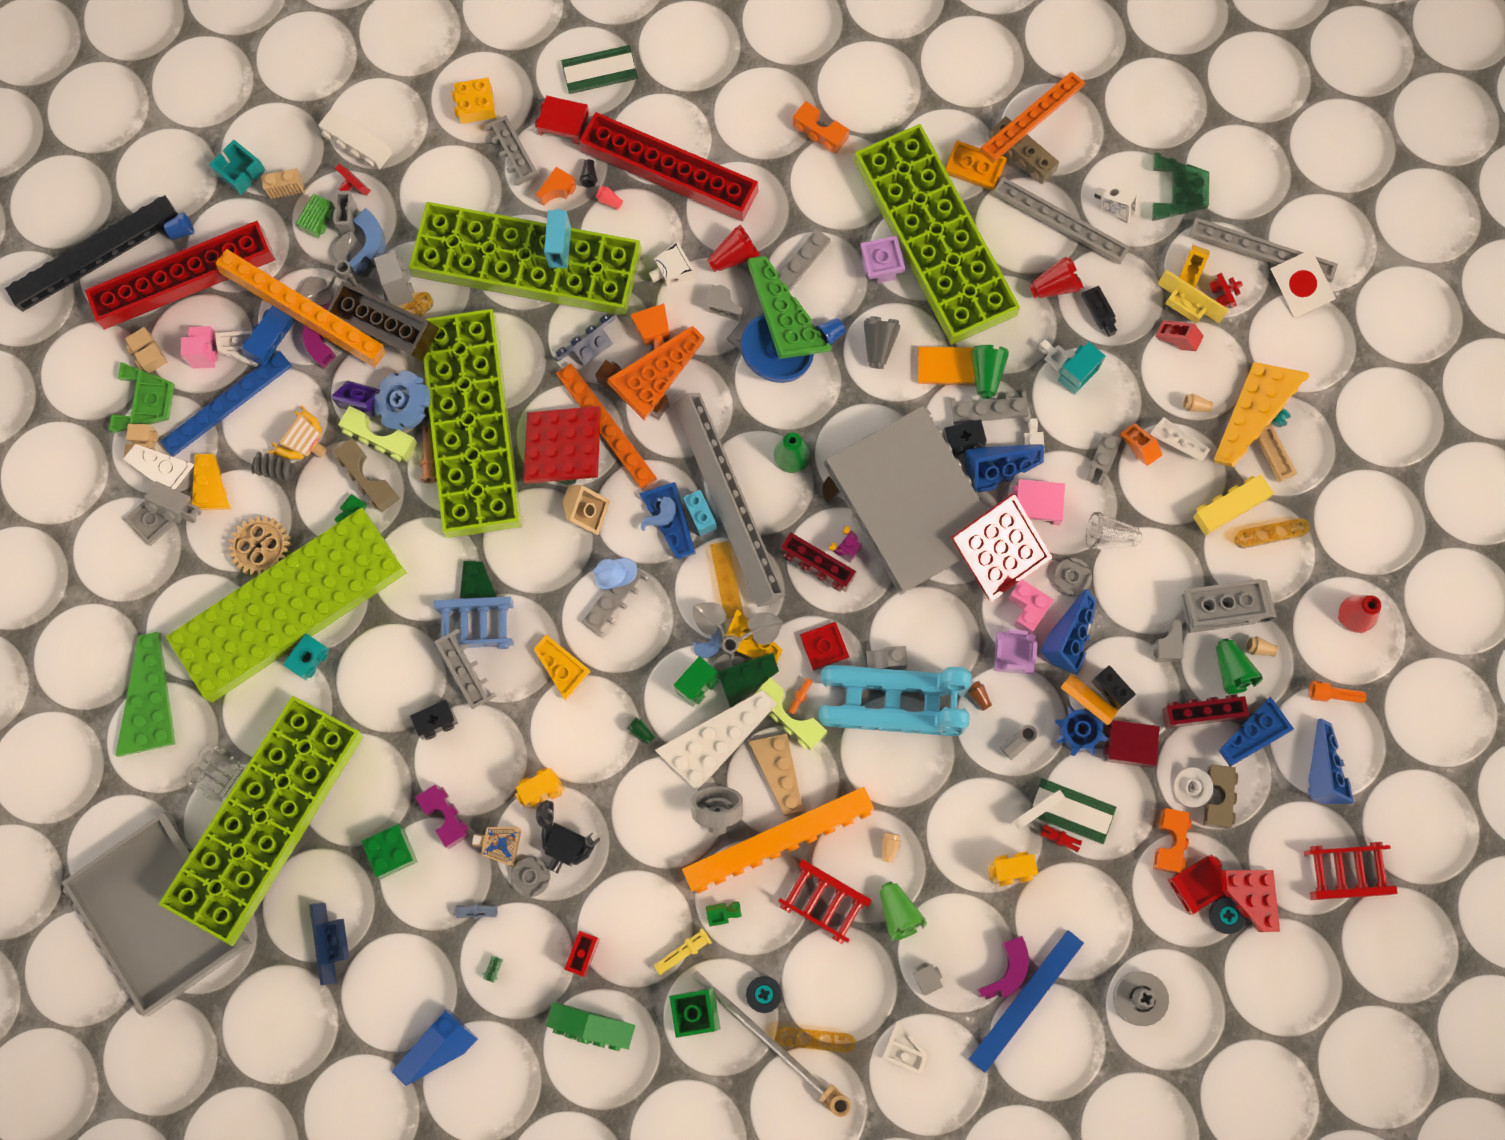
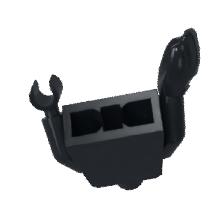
[536,800,600,874]

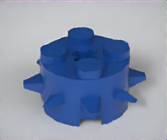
[1055,706,1108,756]

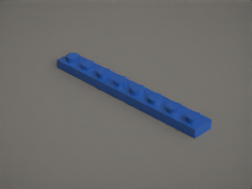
[160,351,292,457]

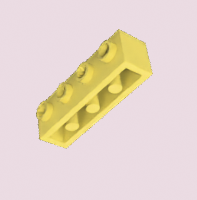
[1193,475,1274,536]

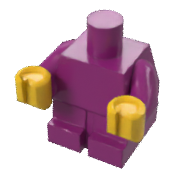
[829,526,862,562]

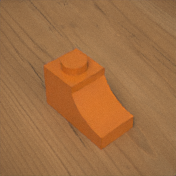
[536,167,576,206]
[1120,423,1163,466]

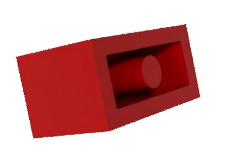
[564,931,601,977]

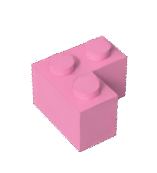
[181,326,218,369]
[1008,579,1054,634]

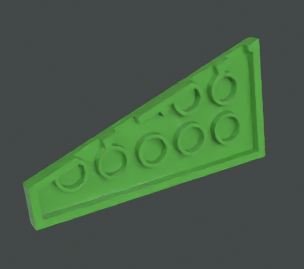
[747,256,832,359]
[115,632,176,757]

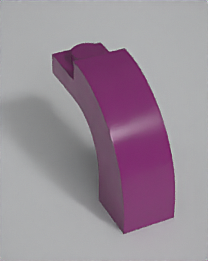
[303,301,336,369]
[977,936,1029,1000]

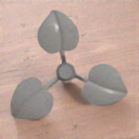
[299,231,384,306]
[693,602,783,680]

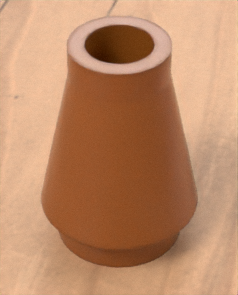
[967,681,992,711]

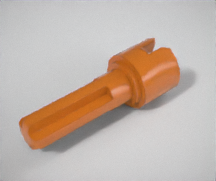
[1308,680,1366,703]

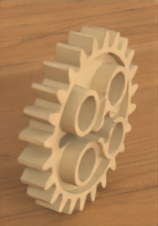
[228,516,292,577]

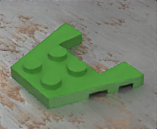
[109,362,175,433]

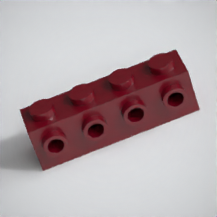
[780,532,856,592]
[1162,694,1249,729]

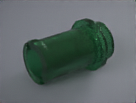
[483,955,503,983]

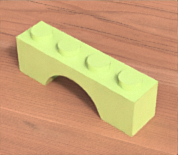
[338,406,418,462]
[754,678,827,750]

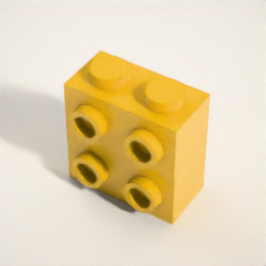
[451,77,497,124]
[515,767,565,810]
[987,851,1038,887]

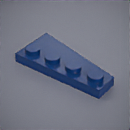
[639,482,696,560]
[1218,696,1294,767]

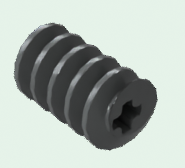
[251,451,295,482]

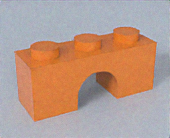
[793,101,849,154]
[1153,808,1192,874]

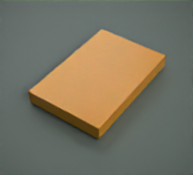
[945,140,1007,191]
[918,347,974,385]
[1061,674,1118,725]

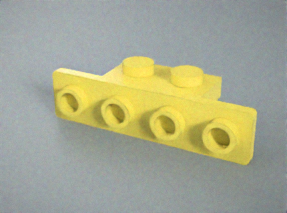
[1158,270,1229,324]

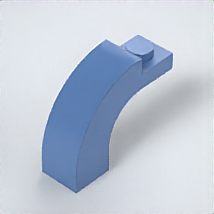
[349,208,386,275]

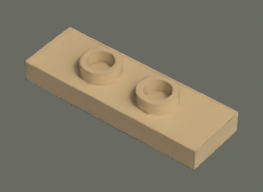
[1256,424,1297,483]

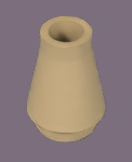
[1183,393,1213,413]
[1246,636,1278,657]
[881,832,901,863]

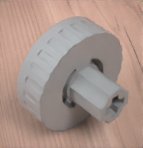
[691,786,743,835]
[1113,972,1169,1026]

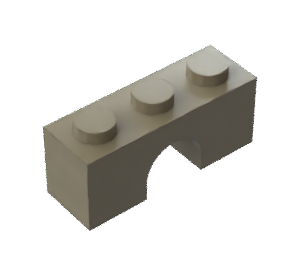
[1203,764,1238,829]

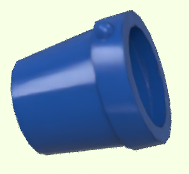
[164,212,195,240]
[815,317,846,345]

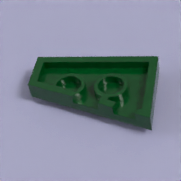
[717,652,779,708]

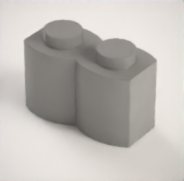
[333,191,357,234]

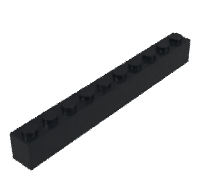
[5,195,178,312]

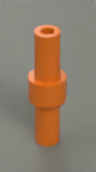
[787,678,813,715]

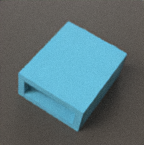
[544,209,571,268]

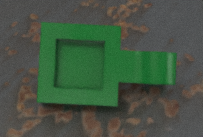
[334,493,368,523]
[705,901,742,927]

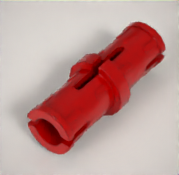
[1040,824,1082,852]

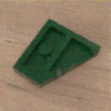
[460,561,497,599]

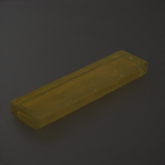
[710,541,743,619]

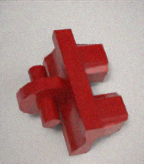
[1209,272,1243,308]

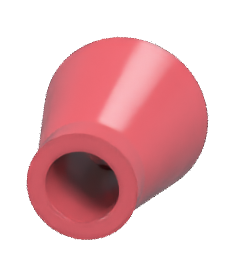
[595,185,623,210]

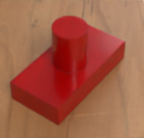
[334,163,371,196]

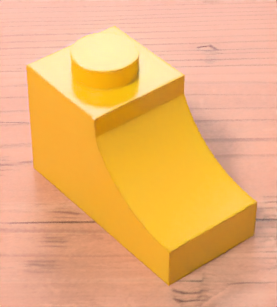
[1179,244,1210,288]

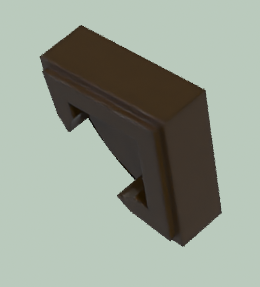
[822,476,840,503]

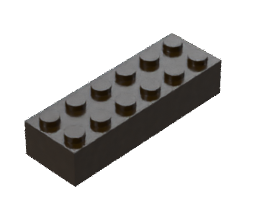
[327,281,439,361]

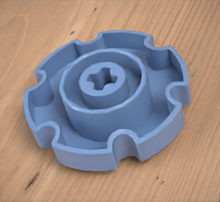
[374,370,430,431]

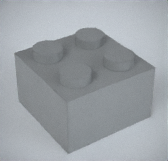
[374,251,414,306]

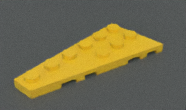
[1214,362,1310,467]

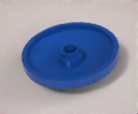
[740,315,814,383]

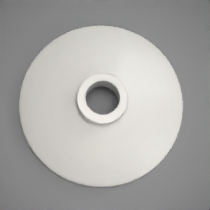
[1174,767,1213,807]

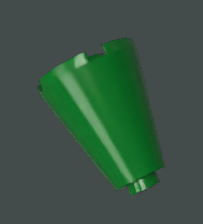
[971,345,1009,399]
[774,432,811,473]
[1216,638,1263,695]

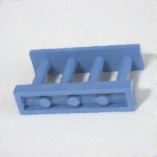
[434,596,514,649]

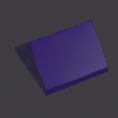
[332,381,380,417]

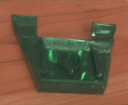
[1152,153,1209,221]

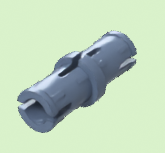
[455,903,498,919]

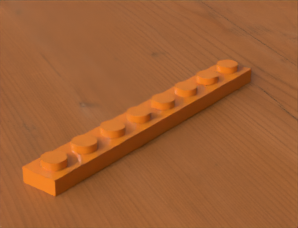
[979,72,1085,163]
[556,363,657,490]

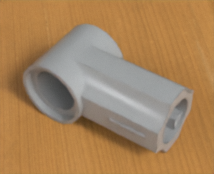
[1000,725,1037,760]

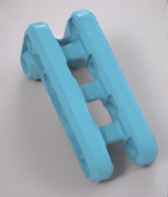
[818,665,972,736]

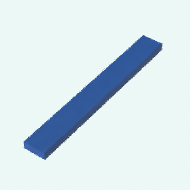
[969,930,1084,1073]

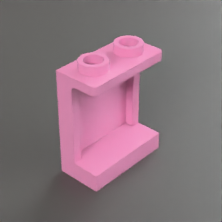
[1013,479,1065,525]

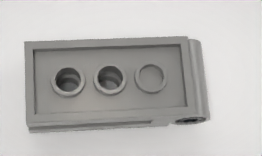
[1180,579,1277,633]

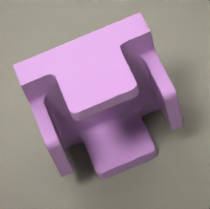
[860,236,905,283]
[994,629,1037,674]

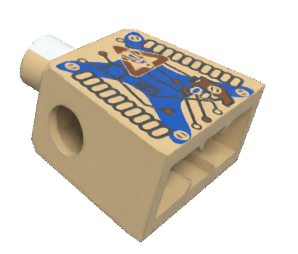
[472,827,522,867]

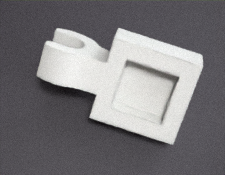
[1038,339,1072,372]
[1023,418,1045,451]

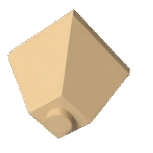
[562,485,610,535]

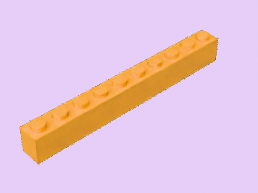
[216,249,385,368]
[682,787,874,894]

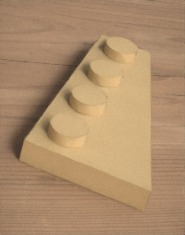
[749,734,803,816]

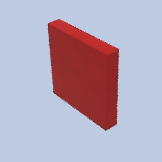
[800,621,849,671]

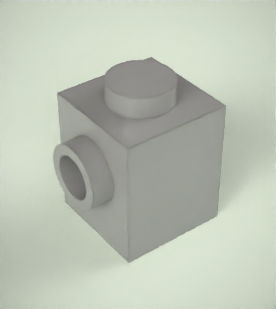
[913,963,943,996]

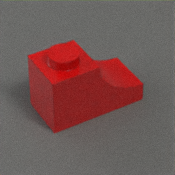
[1155,320,1204,352]

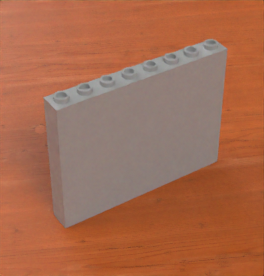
[823,406,988,595]
[61,812,252,1017]

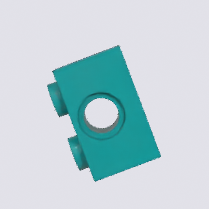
[283,633,330,681]

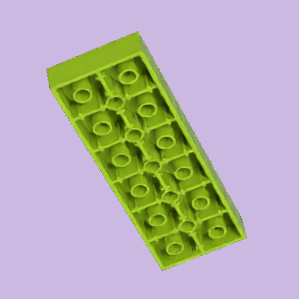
[854,124,1020,346]
[409,202,642,316]
[423,309,522,538]
[165,508,407,703]
[158,695,363,946]

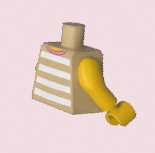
[268,405,327,460]

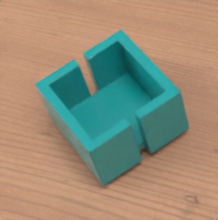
[209,139,266,195]
[1058,342,1106,395]

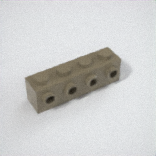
[989,116,1059,184]

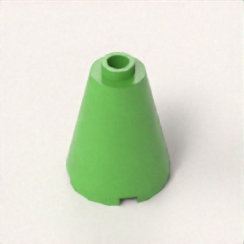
[879,882,927,941]

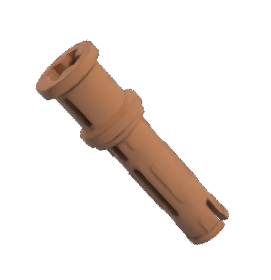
[420,426,437,483]

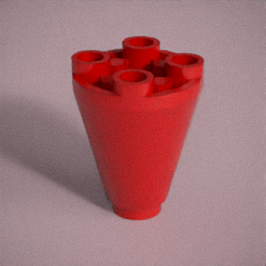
[707,224,760,272]
[1029,257,1084,299]
[1338,595,1382,633]

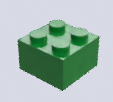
[673,656,719,707]
[361,824,418,879]
[669,988,721,1038]

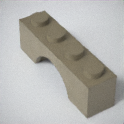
[334,438,400,512]

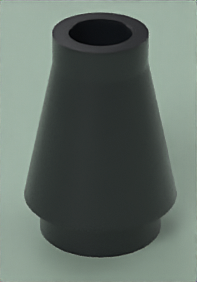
[579,159,598,188]

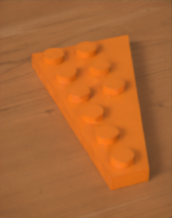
[607,326,705,421]

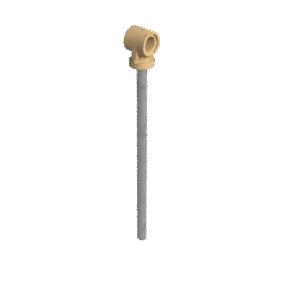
[692,971,851,1117]

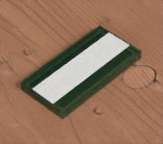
[561,45,638,94]
[1029,778,1117,845]

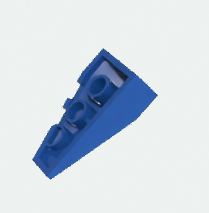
[965,444,1044,493]
[1040,589,1097,675]
[1308,718,1354,804]
[392,1010,478,1086]

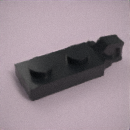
[1081,286,1117,337]

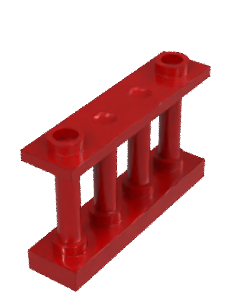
[1304,842,1398,900]
[778,859,872,944]

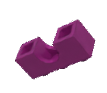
[415,784,469,849]

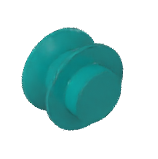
[1271,409,1291,427]

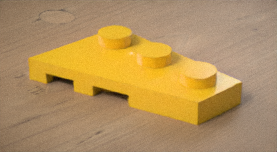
[192,454,231,510]
[722,609,783,663]
[534,634,591,701]

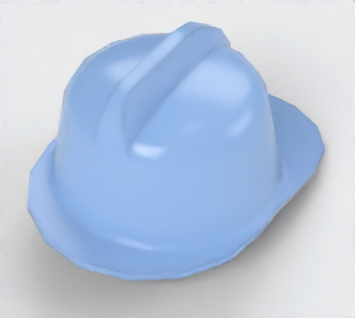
[593,558,638,590]

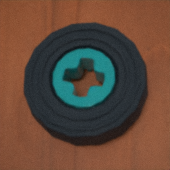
[1209,897,1246,934]
[746,976,782,1013]

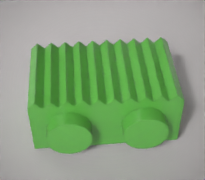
[295,194,335,238]

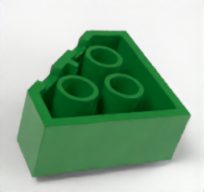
[546,1002,635,1051]

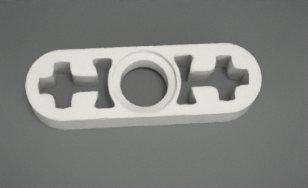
[1013,790,1066,830]

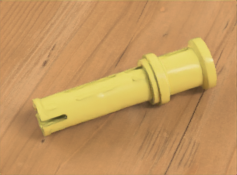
[654,928,712,976]

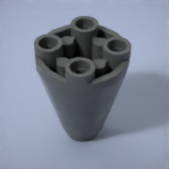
[864,316,900,369]

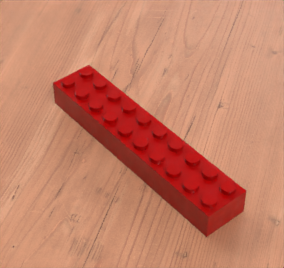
[579,112,759,221]
[85,221,276,330]

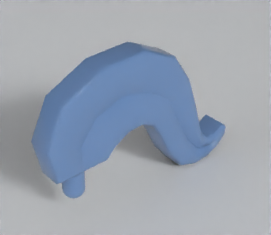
[641,497,676,531]
[693,628,722,659]

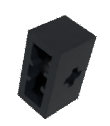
[943,419,987,455]
[1091,665,1136,710]
[410,700,458,740]

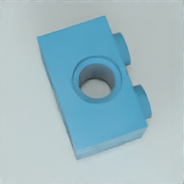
[683,490,717,536]

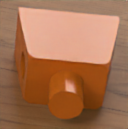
[631,303,670,349]

